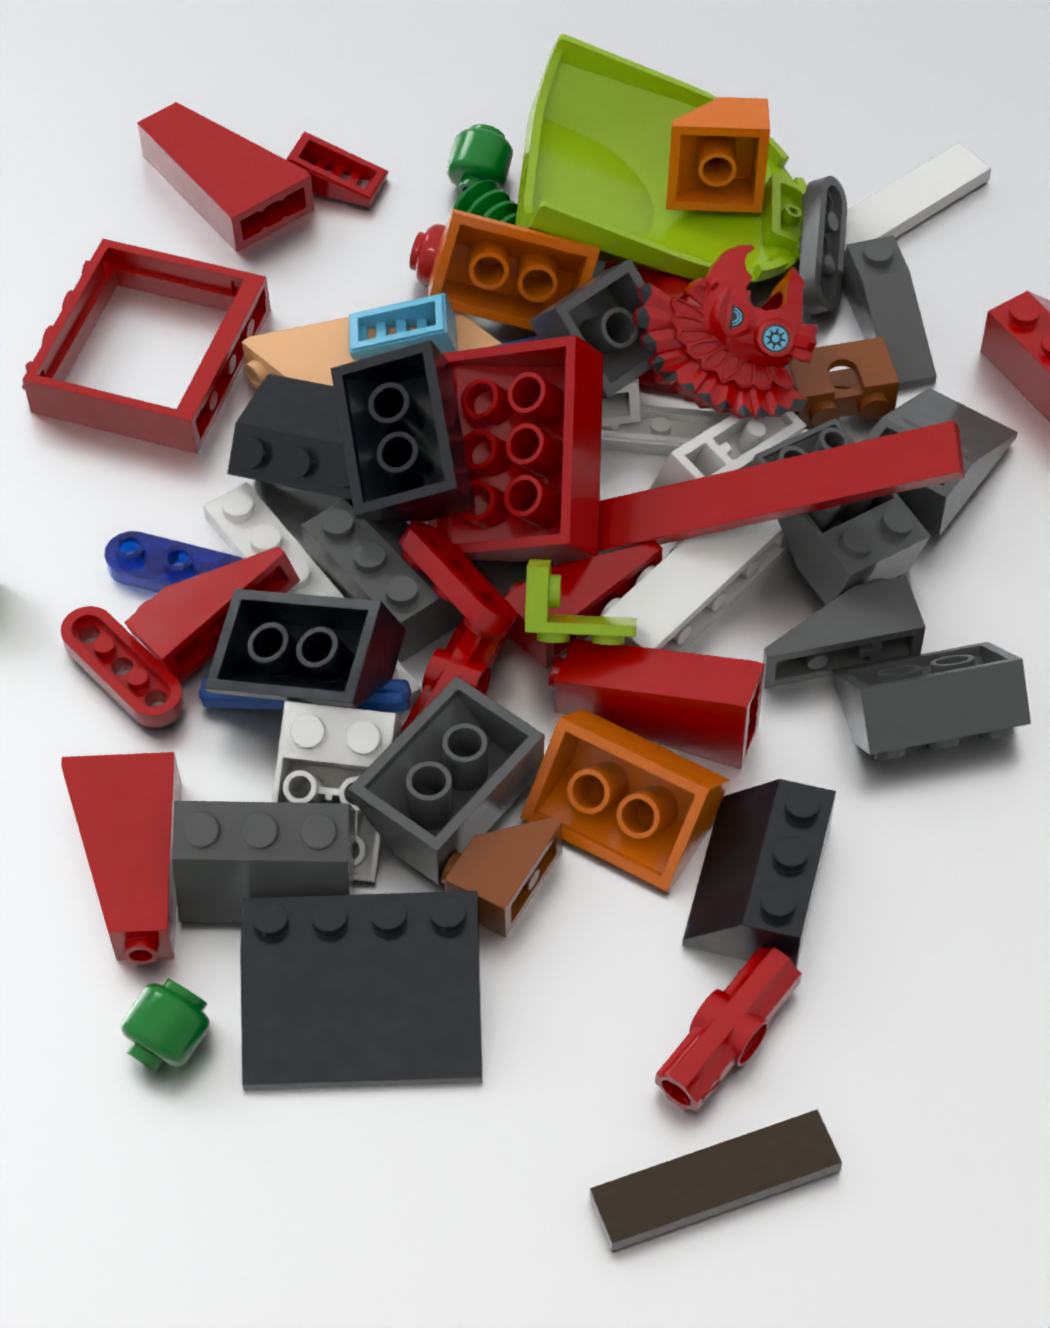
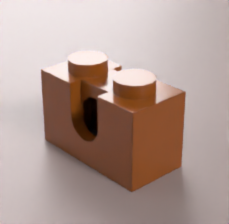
[784,337,899,430]

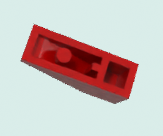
[504,542,663,669]
[124,546,300,685]

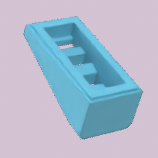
[349,293,458,359]

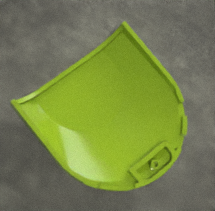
[515,34,807,283]

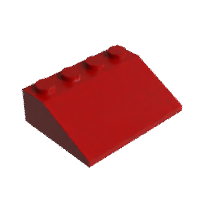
[428,335,604,562]

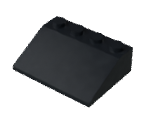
[240,891,482,1090]

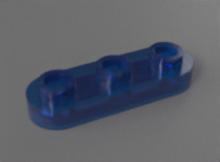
[104,531,244,593]

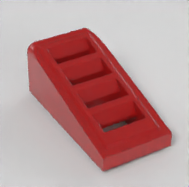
[286,131,389,208]

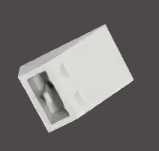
[272,701,404,883]

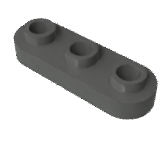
[799,176,847,315]

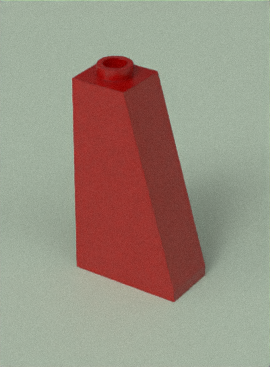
[137,102,315,252]
[548,639,765,770]
[61,752,181,964]

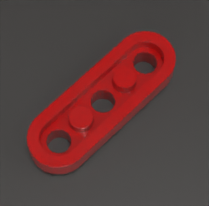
[399,521,518,639]
[60,606,184,728]

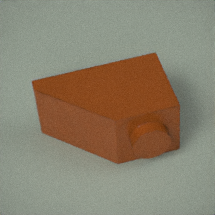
[441,817,562,937]

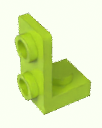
[525,559,637,645]

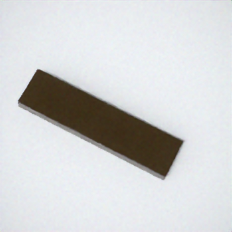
[590,1109,842,1252]

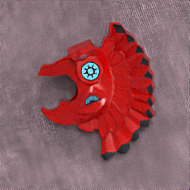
[632,245,818,420]

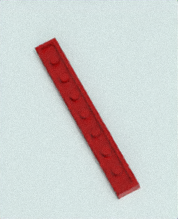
[551,420,965,566]

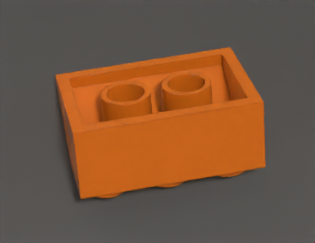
[428,209,600,331]
[520,709,730,892]

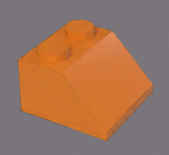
[666,97,770,213]

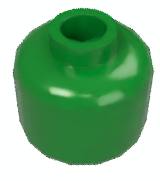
[447,124,513,194]
[120,978,210,1072]

